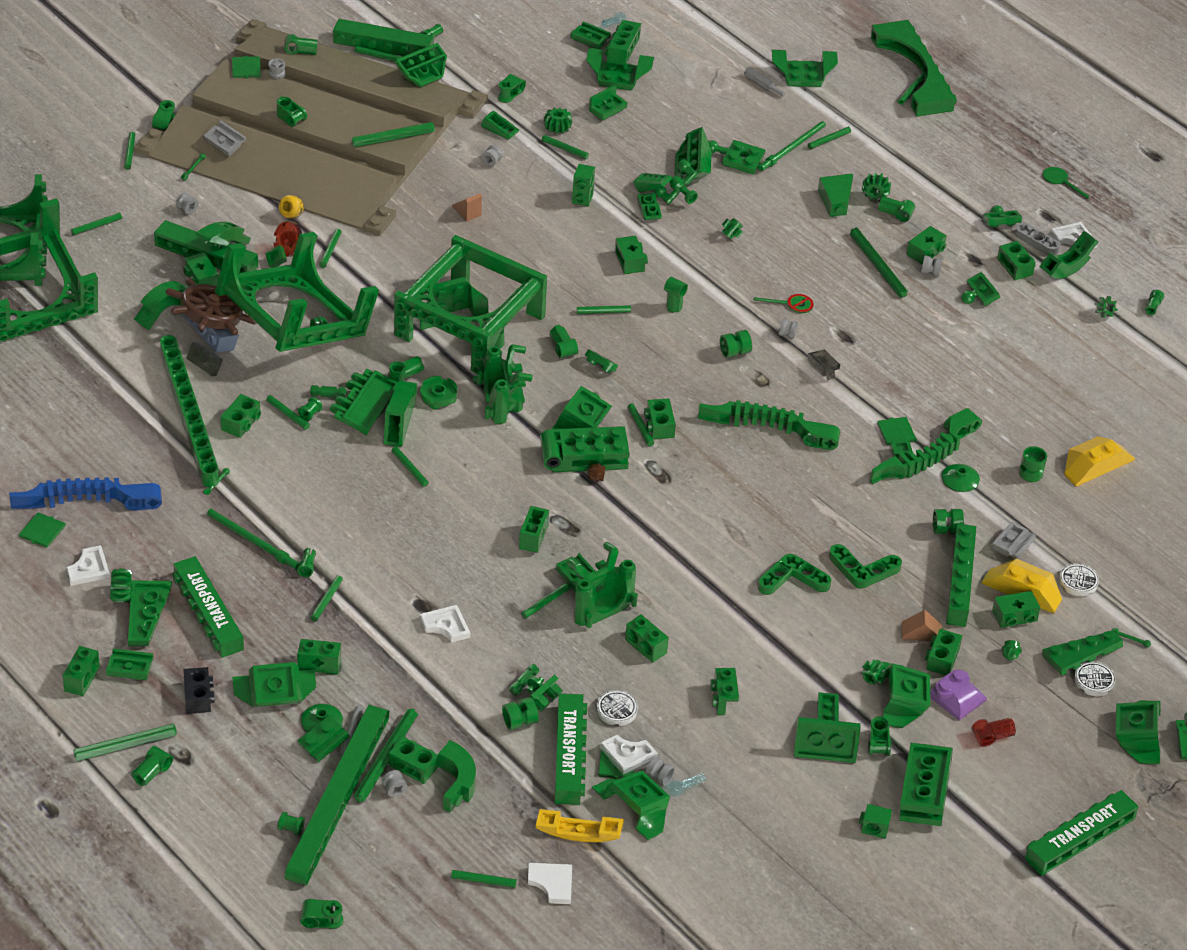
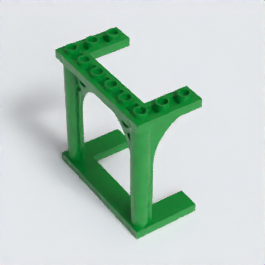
[0,174,48,286]
[0,198,98,342]
[215,232,379,352]
[394,235,547,374]

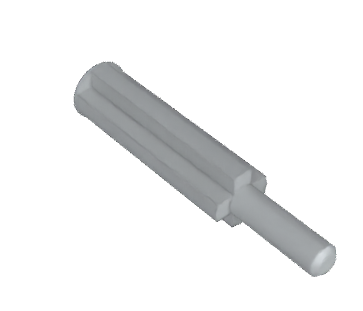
[744,67,785,97]

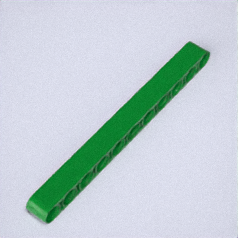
[160,335,219,487]
[285,704,390,886]

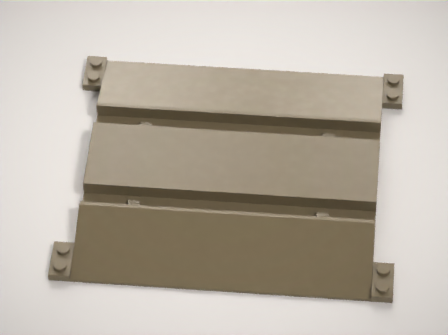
[134,19,488,236]

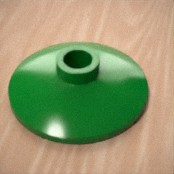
[942,464,980,492]
[301,704,343,732]

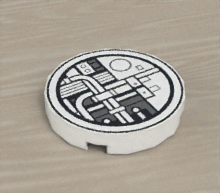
[1059,563,1099,597]
[1074,661,1115,697]
[597,690,638,726]

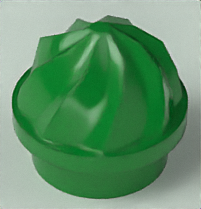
[310,316,328,327]
[1001,640,1022,660]

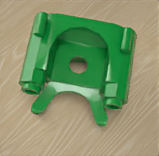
[477,344,533,425]
[567,542,638,628]

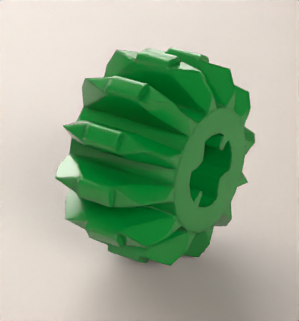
[544,107,572,134]
[862,171,891,202]
[110,568,132,603]

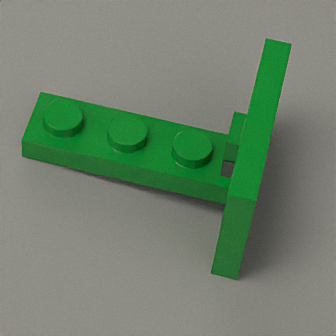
[794,692,861,763]

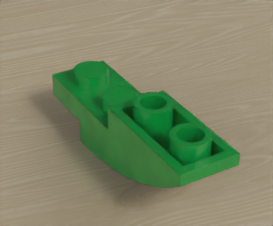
[196,221,251,247]

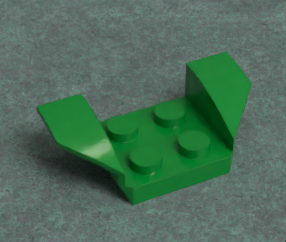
[586,48,654,90]
[771,49,838,87]
[420,277,489,330]
[552,386,612,429]
[883,661,931,728]
[232,662,317,707]
[1116,700,1161,764]
[592,770,670,840]

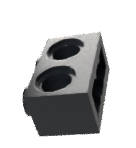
[183,667,215,714]

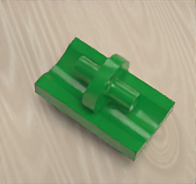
[526,674,563,712]

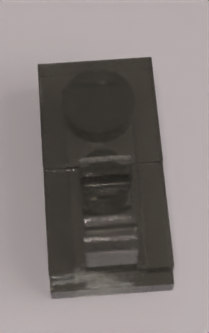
[186,342,223,376]
[808,349,840,380]

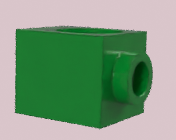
[859,804,892,839]

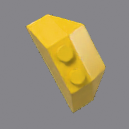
[1064,436,1135,487]
[982,559,1062,614]

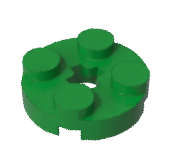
[420,376,457,409]

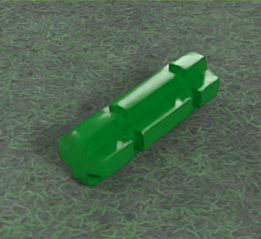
[310,385,347,398]
[509,664,540,696]

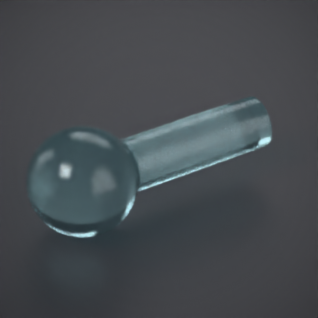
[602,12,627,27]
[667,773,706,796]

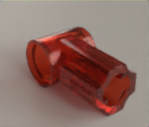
[971,718,1016,747]

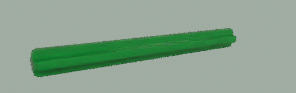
[850,227,908,298]
[354,708,418,803]

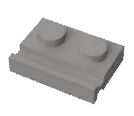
[204,120,247,157]
[991,521,1036,560]

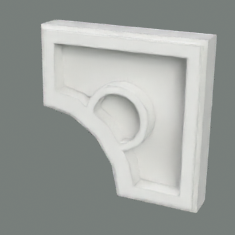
[1050,222,1097,248]
[66,545,110,586]
[419,605,470,643]
[599,735,658,775]
[528,863,572,904]

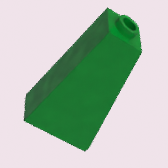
[383,381,417,447]

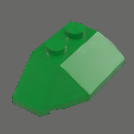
[394,43,447,88]
[674,127,712,180]

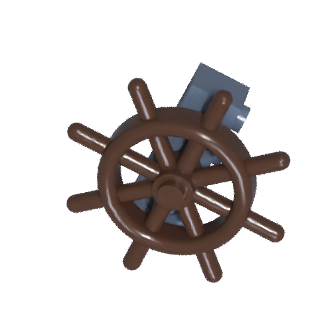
[166,278,257,353]

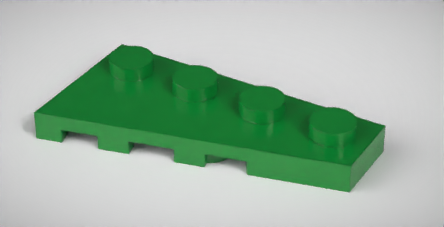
[128,580,172,646]
[1042,630,1123,676]

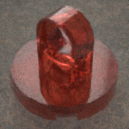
[273,221,302,257]

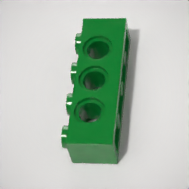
[605,20,642,66]

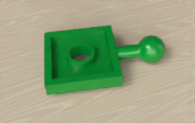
[708,140,766,175]

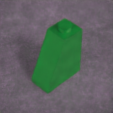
[818,173,853,217]

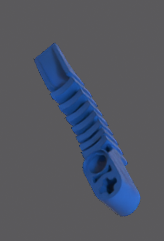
[9,477,162,510]

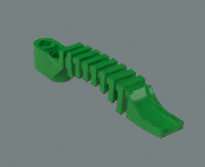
[698,400,841,450]
[870,408,982,485]

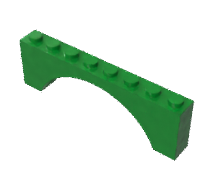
[870,20,957,117]

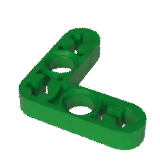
[829,544,902,588]
[758,554,831,595]

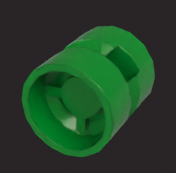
[719,329,752,358]
[1019,446,1047,482]
[933,509,964,534]
[502,697,539,730]

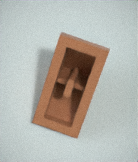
[452,193,482,221]
[902,609,942,641]

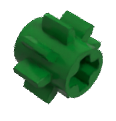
[722,217,743,239]
[1095,296,1118,318]
[861,659,887,685]

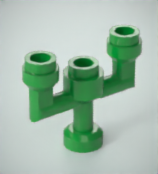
[654,159,698,205]

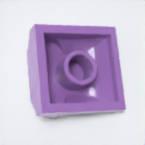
[930,670,987,721]

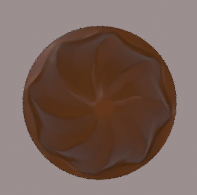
[587,463,606,482]

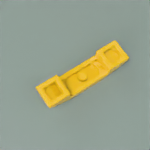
[535,809,624,842]

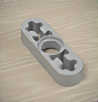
[1015,223,1060,255]

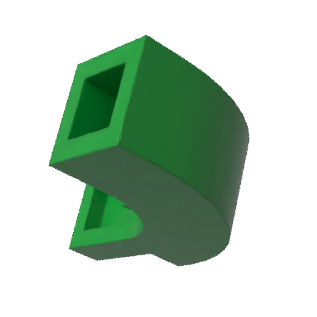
[1039,231,1099,279]
[134,281,187,330]
[438,740,476,813]

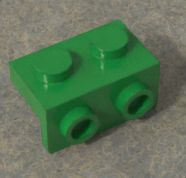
[589,85,628,121]
[710,668,739,715]

